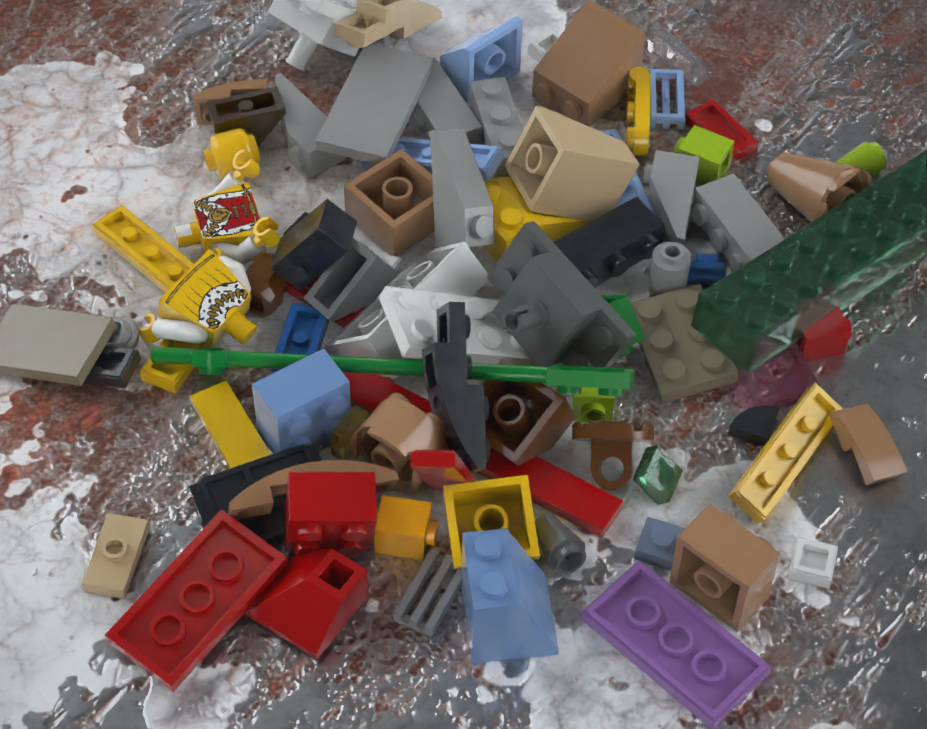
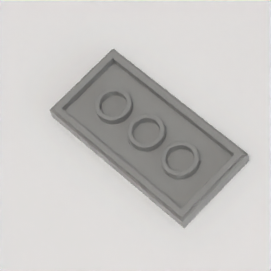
[315,44,434,164]

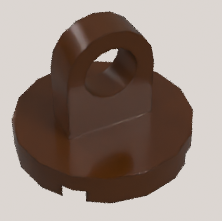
[572,421,654,490]

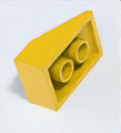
[483,177,591,262]

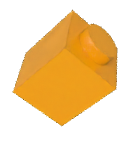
[374,495,439,561]

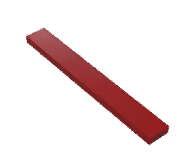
[343,373,624,538]

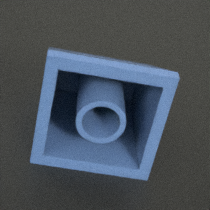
[461,529,559,664]

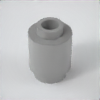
[649,242,691,295]

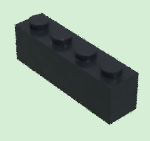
[554,196,664,288]

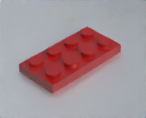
[105,509,288,693]

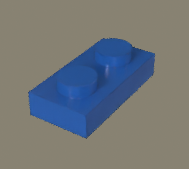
[271,303,330,373]

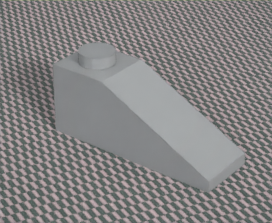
[274,73,346,179]
[430,128,495,247]
[642,150,700,245]

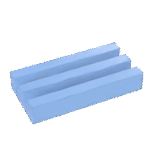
[648,69,685,130]

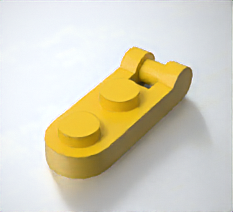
[626,66,650,157]

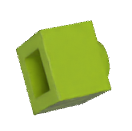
[572,387,615,423]

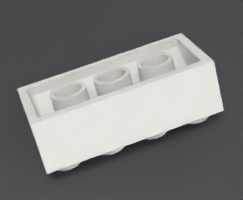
[325,241,488,379]

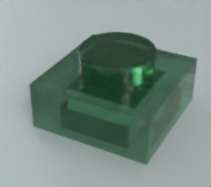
[632,445,683,505]

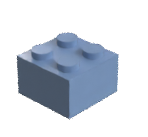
[252,349,352,454]

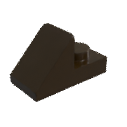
[206,86,286,146]

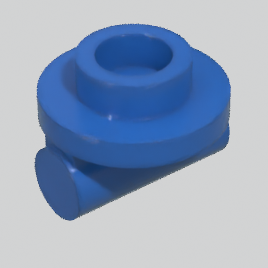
[687,253,726,285]

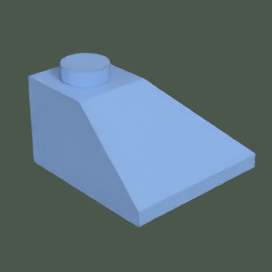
[440,16,523,104]

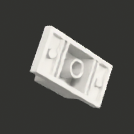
[268,0,385,71]

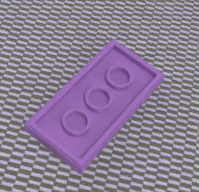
[581,560,771,729]

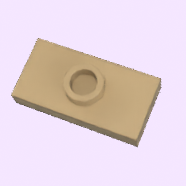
[82,513,150,599]

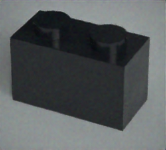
[270,198,357,291]

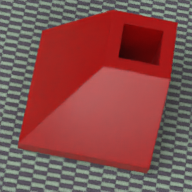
[247,548,369,659]

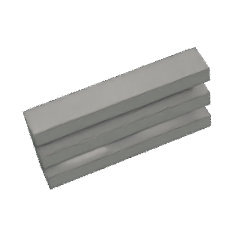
[393,547,462,637]

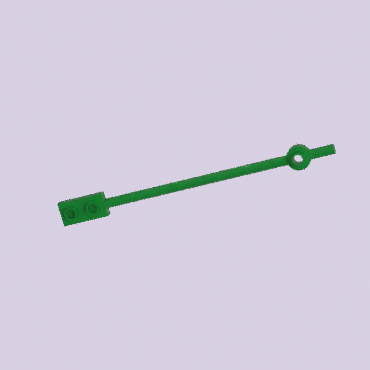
[151,347,634,396]

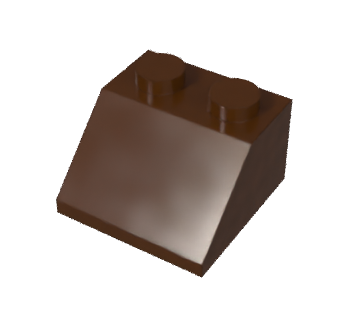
[482,358,576,466]

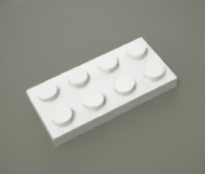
[379,286,538,366]

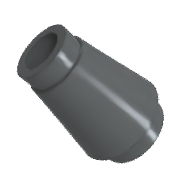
[535,513,587,574]

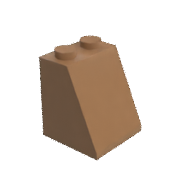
[532,0,646,127]

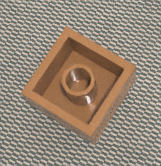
[344,149,435,257]
[669,504,780,632]

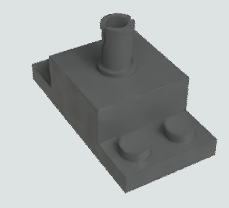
[487,221,636,368]

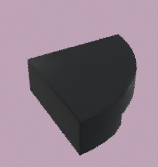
[728,406,779,446]

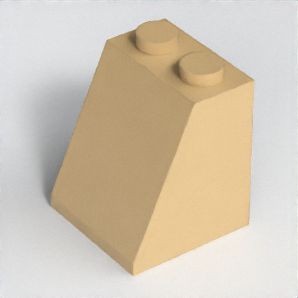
[505,106,639,221]

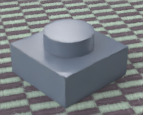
[634,517,685,570]

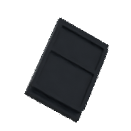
[189,443,323,544]

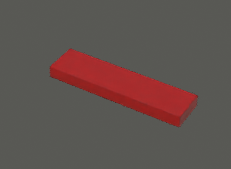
[410,450,475,491]

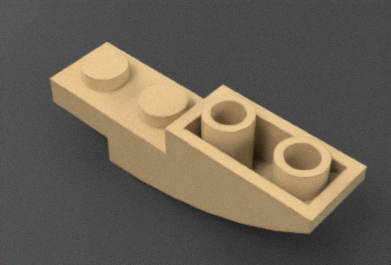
[334,0,442,48]

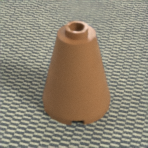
[767,153,873,239]

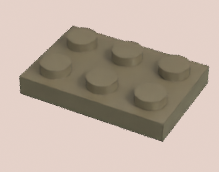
[631,283,738,403]

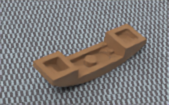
[227,460,399,520]

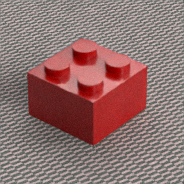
[284,472,377,556]

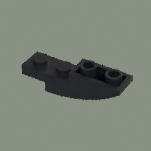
[422,302,491,473]

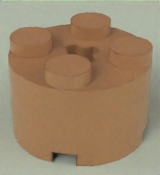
[350,393,447,493]

